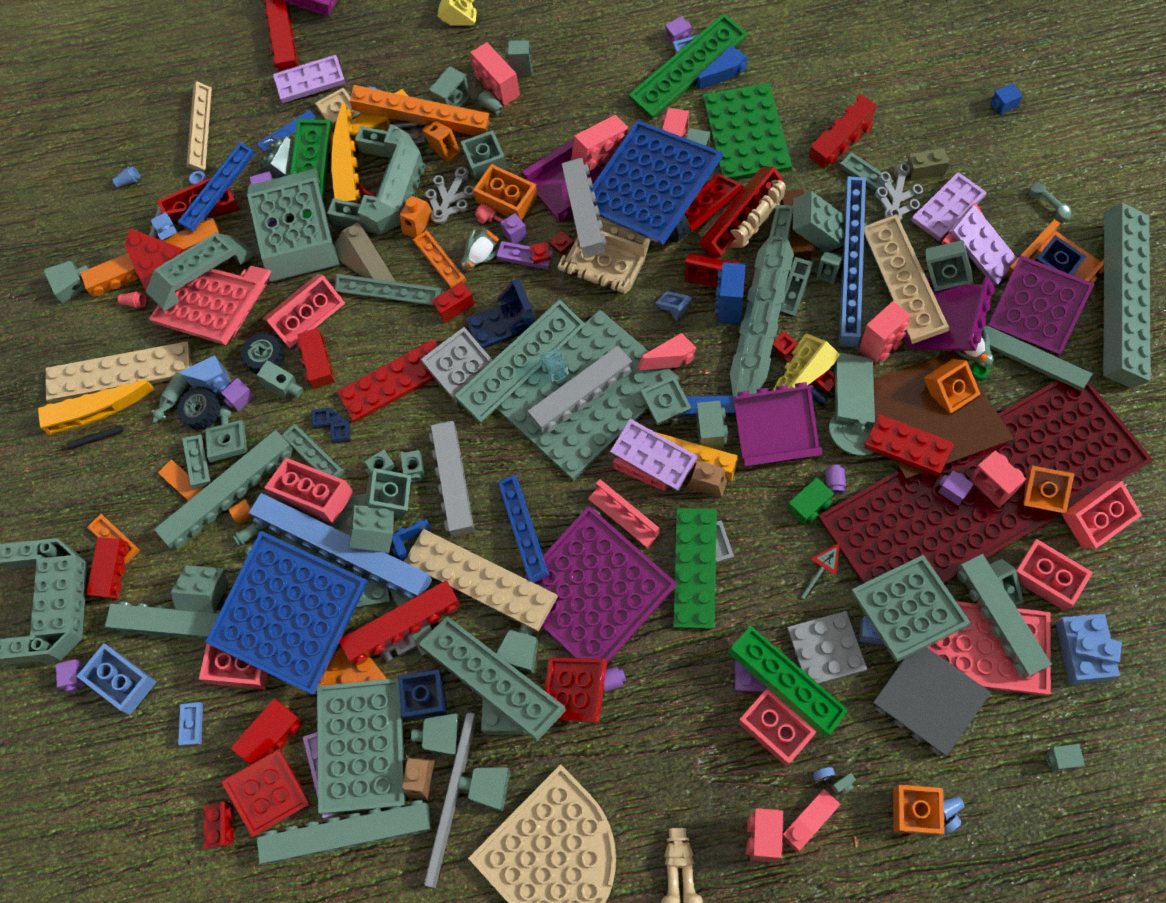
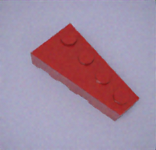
[809,93,877,169]
[157,176,240,224]

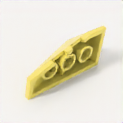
[438,0,477,26]
[773,333,840,391]

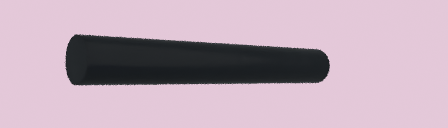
[67,425,124,450]

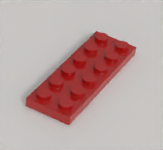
[336,339,438,423]

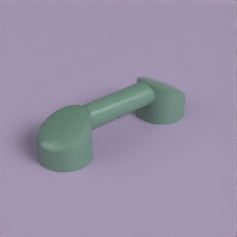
[1028,183,1072,222]

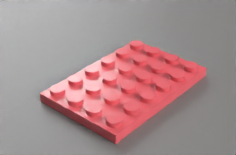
[149,269,264,345]
[927,601,1051,696]

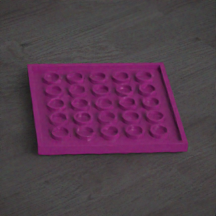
[523,506,678,664]

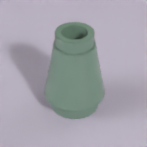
[478,90,503,114]

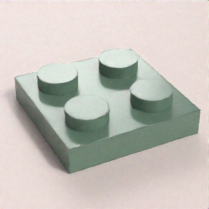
[640,376,692,425]

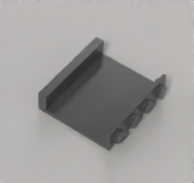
[873,648,991,757]

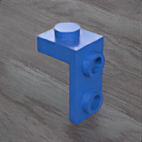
[391,520,431,561]

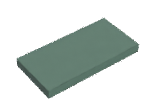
[834,352,875,426]

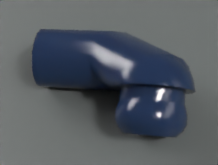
[811,388,828,406]

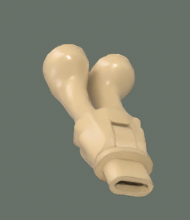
[661,828,703,903]

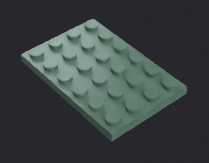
[317,678,405,815]

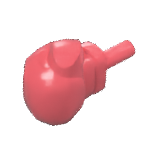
[475,204,505,224]

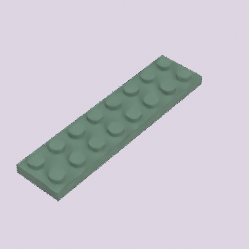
[454,299,586,424]
[419,616,566,741]

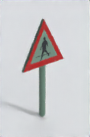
[801,543,840,599]

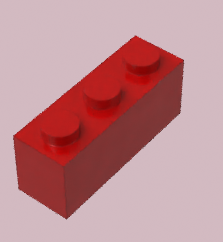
[296,328,335,389]
[86,537,129,600]

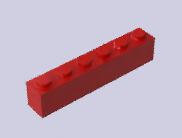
[263,0,299,72]
[699,166,783,256]
[339,580,461,665]

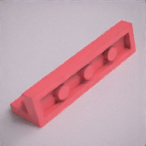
[588,479,659,549]

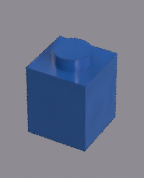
[991,83,1023,115]

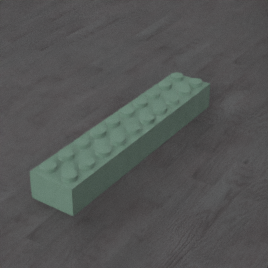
[1103,202,1151,388]

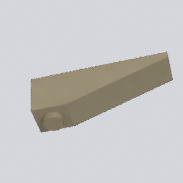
[334,222,396,282]

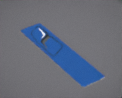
[258,110,317,152]

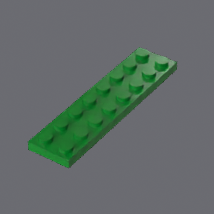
[629,13,748,120]

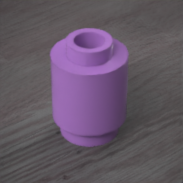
[825,465,846,495]
[603,666,626,692]

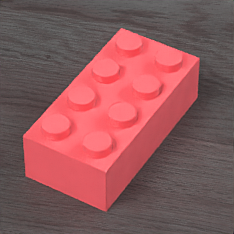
[264,458,354,524]

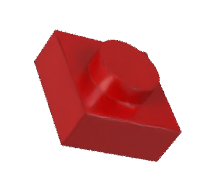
[548,231,574,256]
[529,242,551,264]

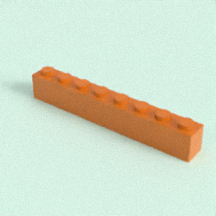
[350,85,489,136]
[80,219,221,298]

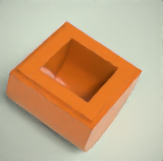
[229,499,253,526]

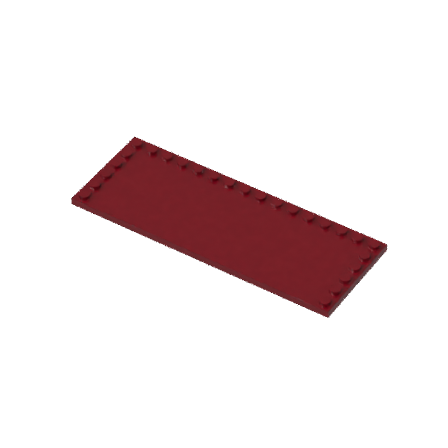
[818,380,1153,584]

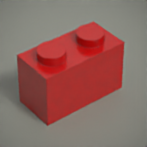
[432,282,475,324]

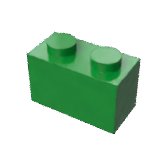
[787,478,834,525]

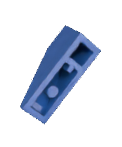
[697,46,747,89]

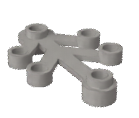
[875,163,923,221]
[426,167,474,224]

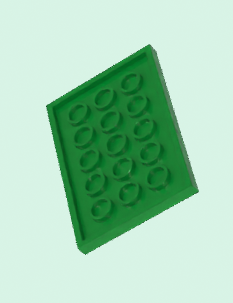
[703,83,792,180]

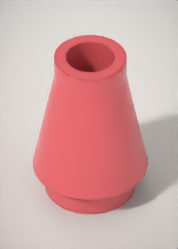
[118,291,147,309]

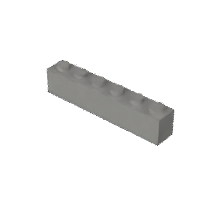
[562,158,607,258]
[528,346,633,435]
[429,421,475,537]

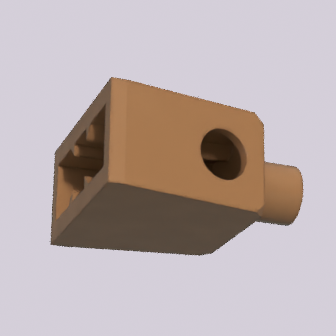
[687,461,728,498]
[402,758,435,801]

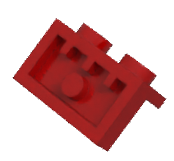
[203,801,234,850]

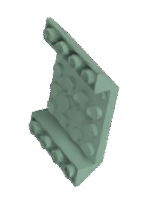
[247,169,340,283]

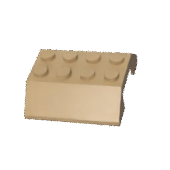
[698,180,786,248]
[558,216,650,294]

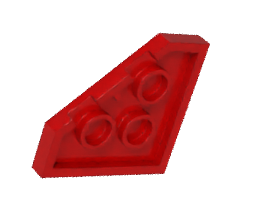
[124,228,183,291]

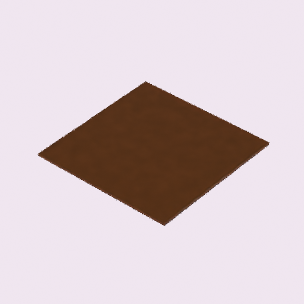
[873,351,1014,479]

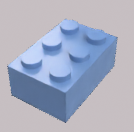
[1055,614,1120,685]
[77,643,157,715]

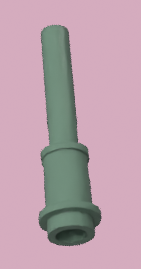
[233,524,268,545]

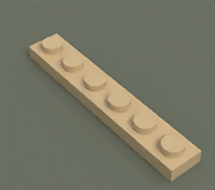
[186,81,212,172]

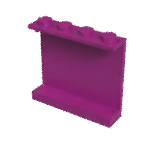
[904,276,995,351]

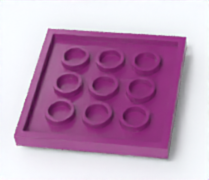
[988,255,1094,355]

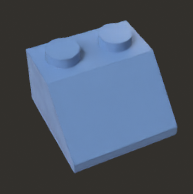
[180,355,232,397]

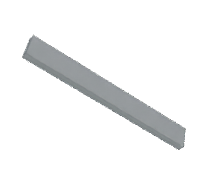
[424,713,477,888]

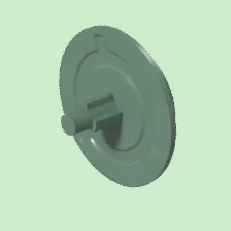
[829,414,875,456]

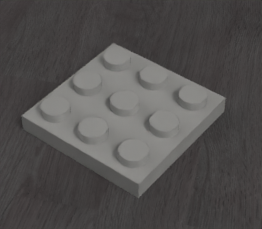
[421,327,493,403]
[787,611,867,684]

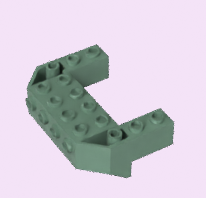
[327,124,425,235]
[0,538,88,665]

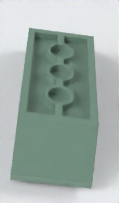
[146,233,255,311]

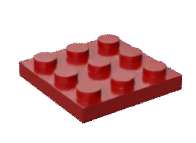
[544,657,607,723]
[221,748,310,837]

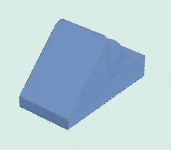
[151,213,177,240]
[655,291,691,321]

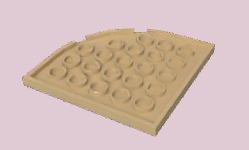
[468,764,616,903]

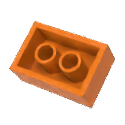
[473,164,538,221]

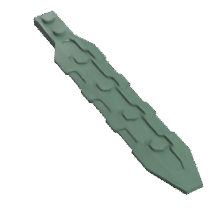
[730,205,794,397]

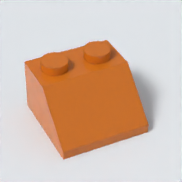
[923,359,980,413]
[1024,465,1074,513]
[893,785,944,834]

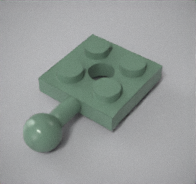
[206,405,247,462]

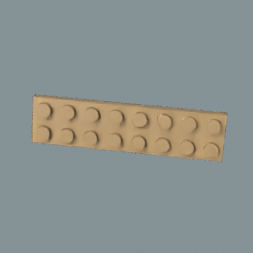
[864,214,949,344]
[46,341,192,403]
[404,529,558,632]

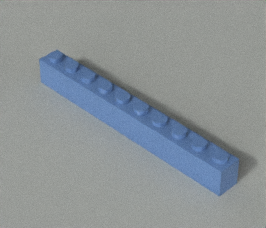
[838,177,866,348]
[249,493,432,600]

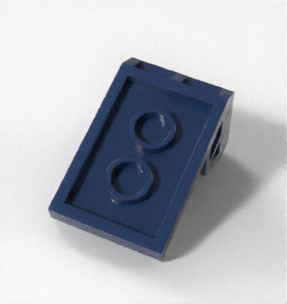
[465,278,535,350]

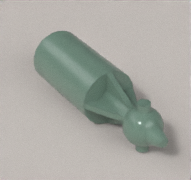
[151,372,189,423]

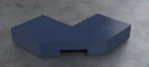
[311,408,351,444]

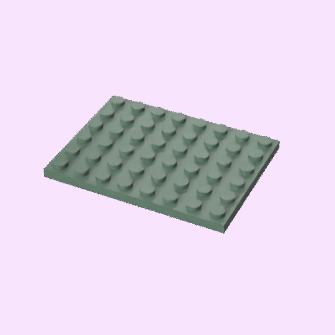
[496,310,680,481]

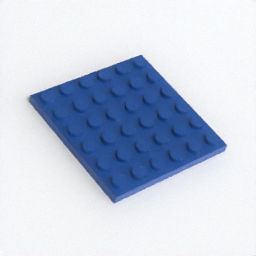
[590,120,723,245]
[205,531,368,694]

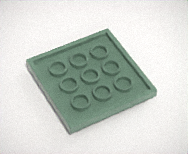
[851,555,971,662]

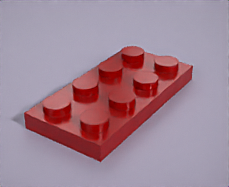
[684,173,743,232]
[864,414,954,477]

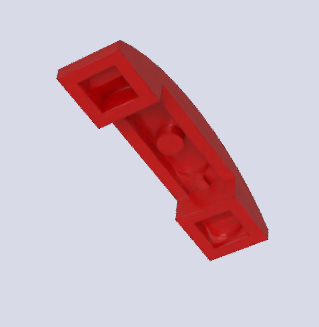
[772,331,835,393]

